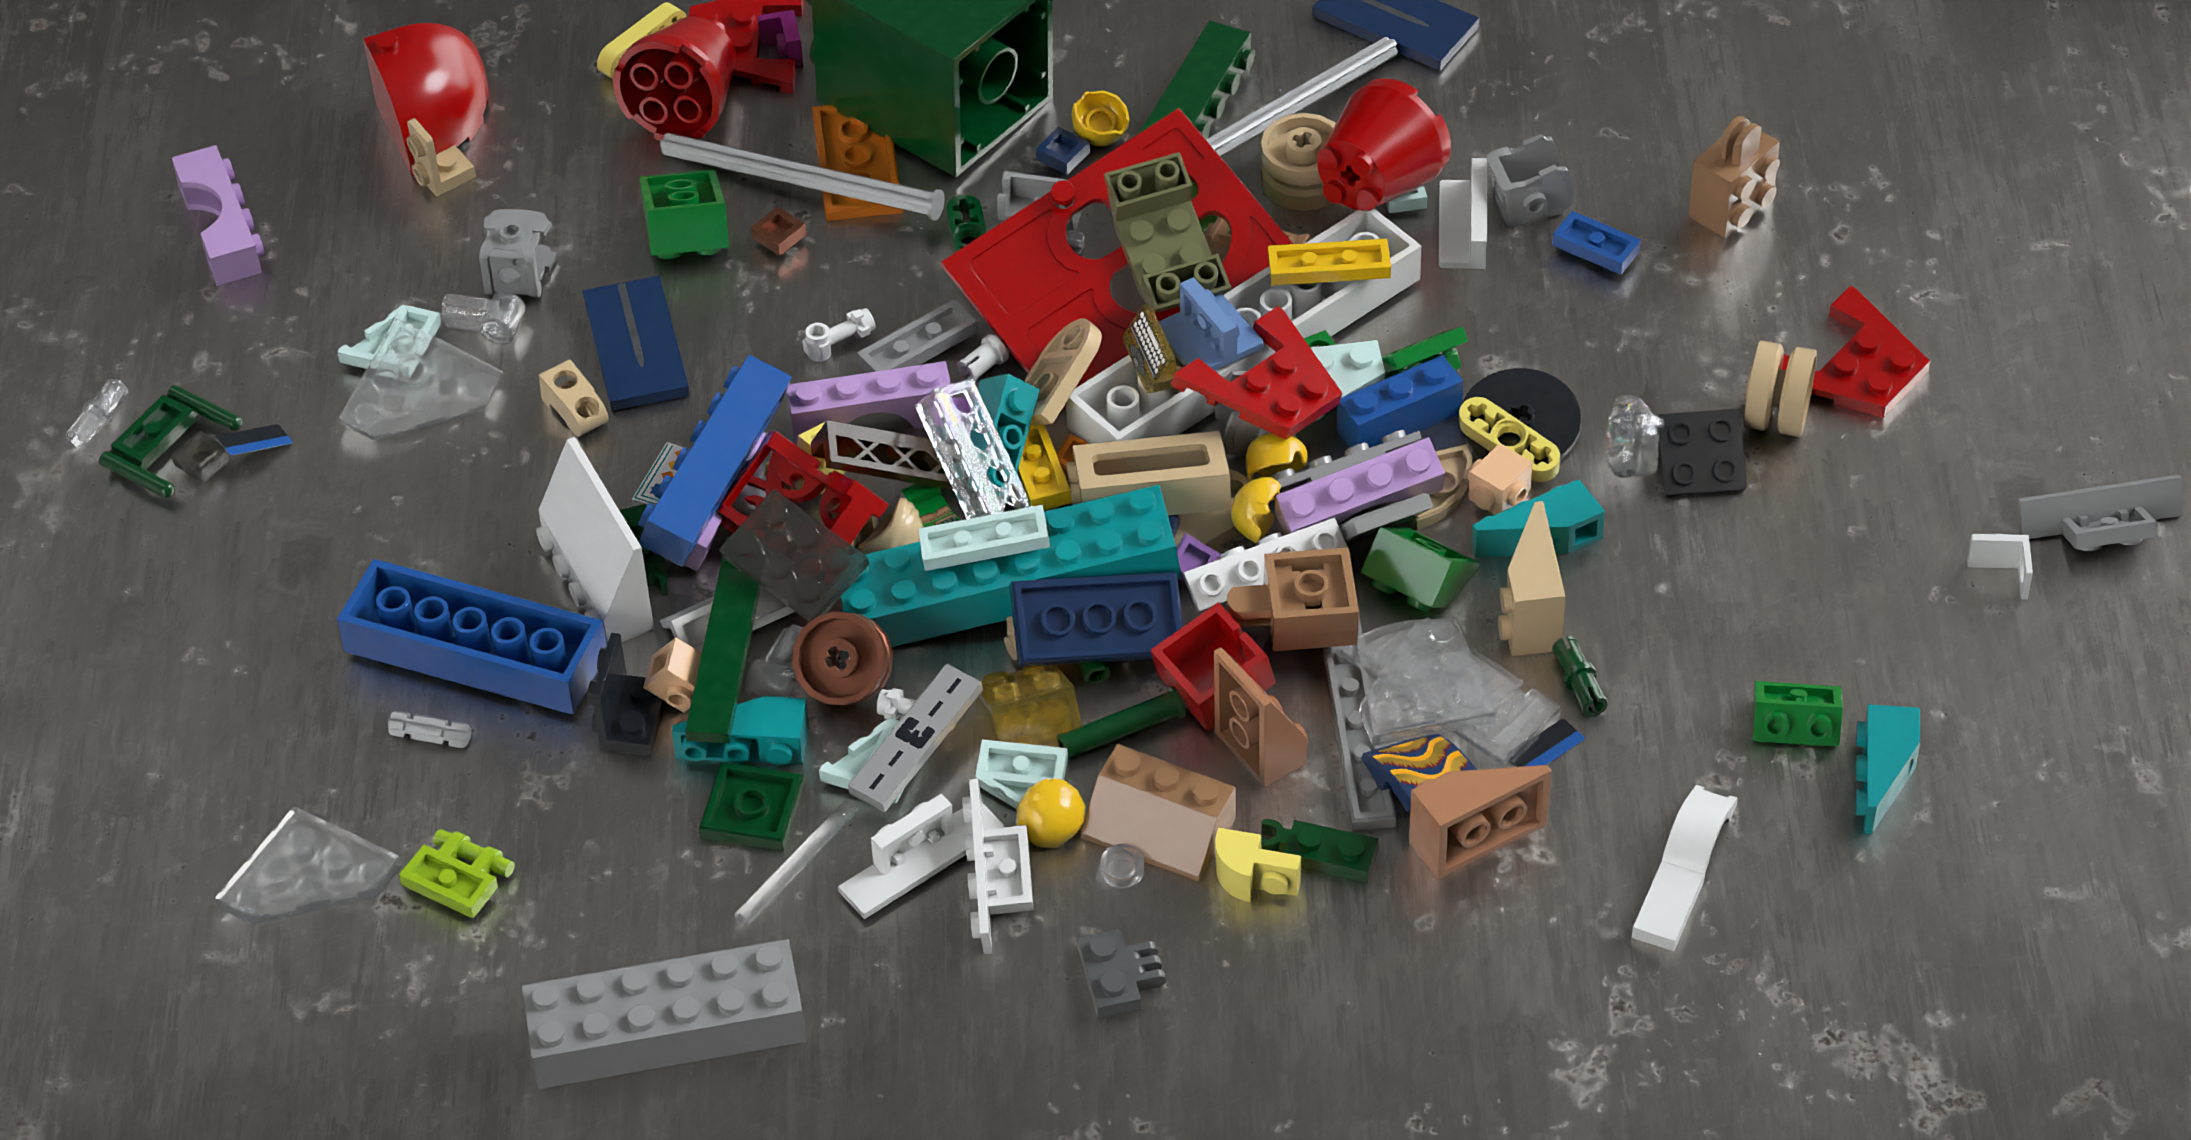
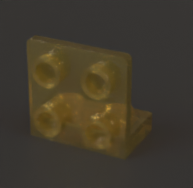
[978,665,1082,745]

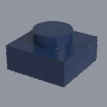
[1036,127,1090,175]

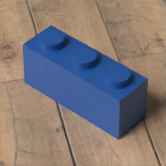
[1337,355,1464,448]

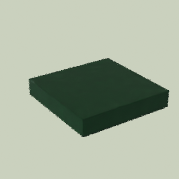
[699,762,805,851]

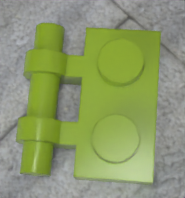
[399,829,515,918]

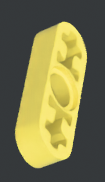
[597,2,687,79]
[1459,397,1560,482]

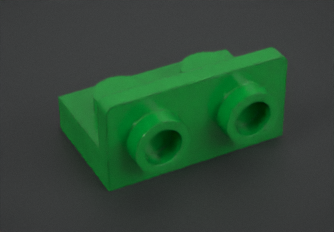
[1381,326,1468,380]
[1753,681,1843,746]

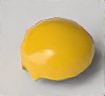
[1071,90,1130,146]
[1245,433,1307,481]
[1231,477,1281,544]
[1016,778,1086,848]

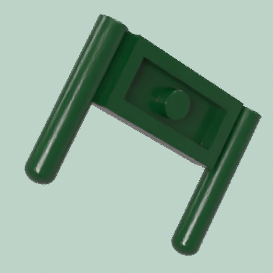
[99,385,243,498]

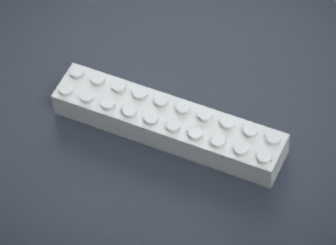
[1066,209,1421,444]

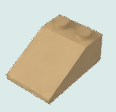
[1498,501,1566,656]

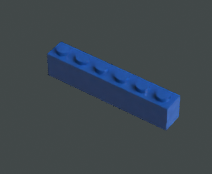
[638,354,792,567]

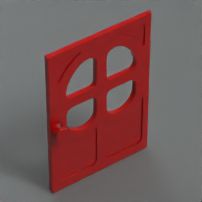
[941,108,1293,413]

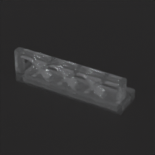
[915,378,1032,519]

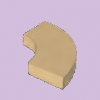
[1412,444,1472,530]

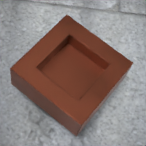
[751,206,807,256]

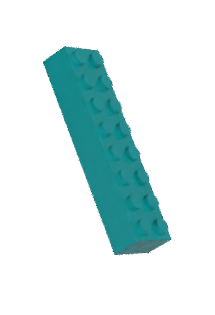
[835,484,1182,647]

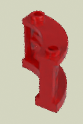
[716,431,889,587]

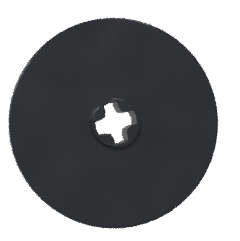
[1459,368,1581,465]

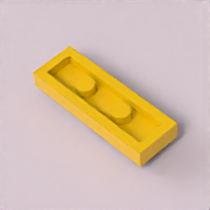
[1268,239,1391,286]
[1017,425,1072,511]

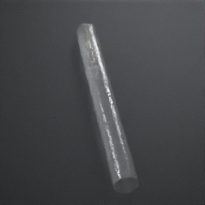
[735,799,858,926]

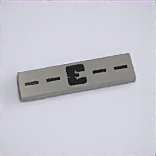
[848,664,983,813]

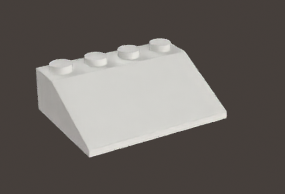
[536,437,654,644]

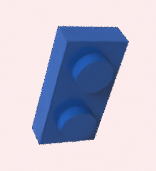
[1552,211,1641,274]

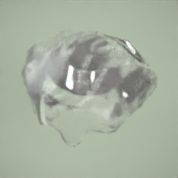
[1604,395,1664,478]

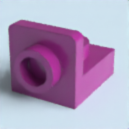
[757,10,804,69]

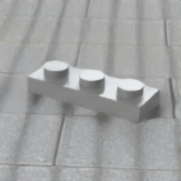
[857,299,978,373]

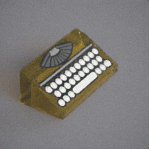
[1123,304,1176,393]

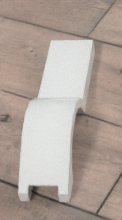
[1632,785,1738,951]

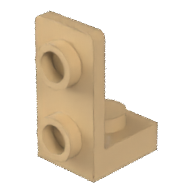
[406,118,476,197]

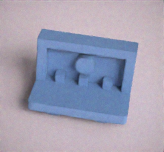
[1154,277,1263,371]

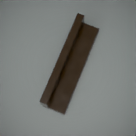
[811,420,979,494]

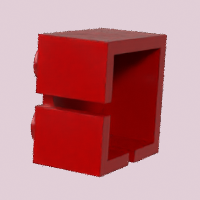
[1150,602,1276,731]

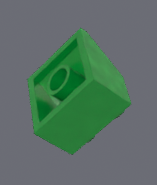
[1361,527,1481,612]

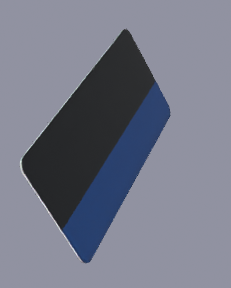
[216,424,293,455]
[1507,719,1585,767]

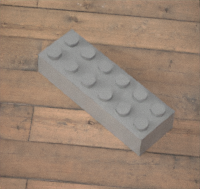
[522,939,806,1089]

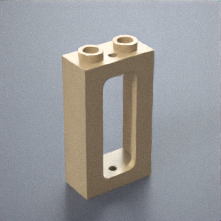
[1066,431,1232,515]

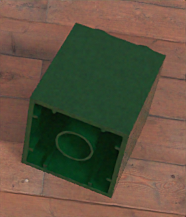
[807,0,1053,177]

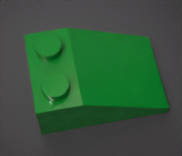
[639,169,729,259]

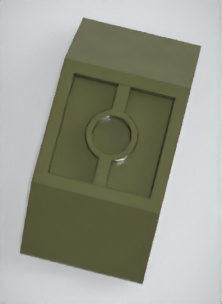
[1104,152,1231,313]

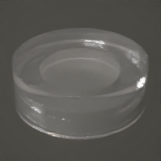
[1100,844,1144,888]

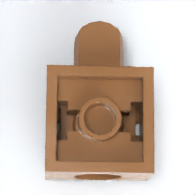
[1688,116,1780,238]
[1226,547,1359,651]

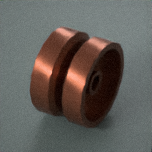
[792,611,894,705]

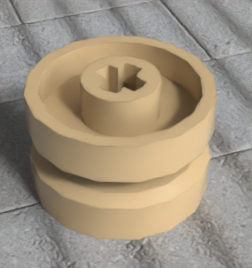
[1261,113,1336,211]
[1744,340,1817,437]

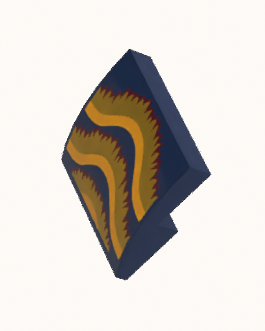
[1361,732,1477,813]

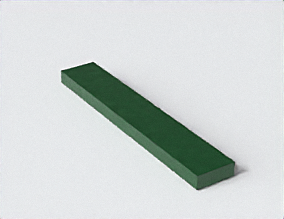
[685,537,769,744]

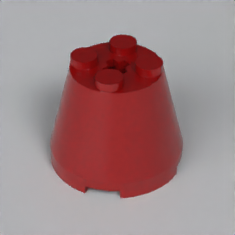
[613,17,736,141]
[1317,78,1451,211]

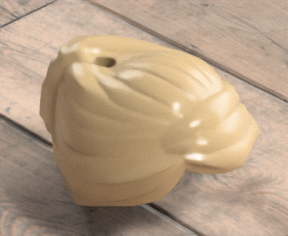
[857,498,923,556]

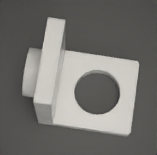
[1967,534,2033,600]

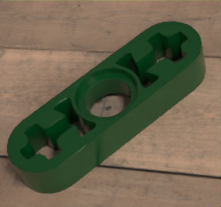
[947,195,987,253]

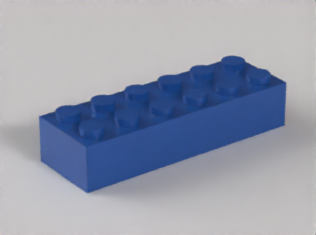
[337,559,607,715]

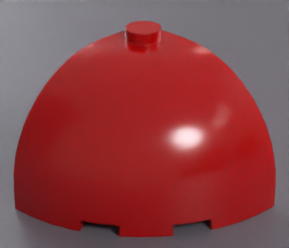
[363,23,489,177]

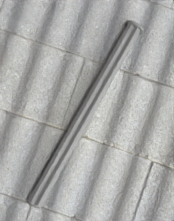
[1206,37,1398,157]
[660,133,945,221]

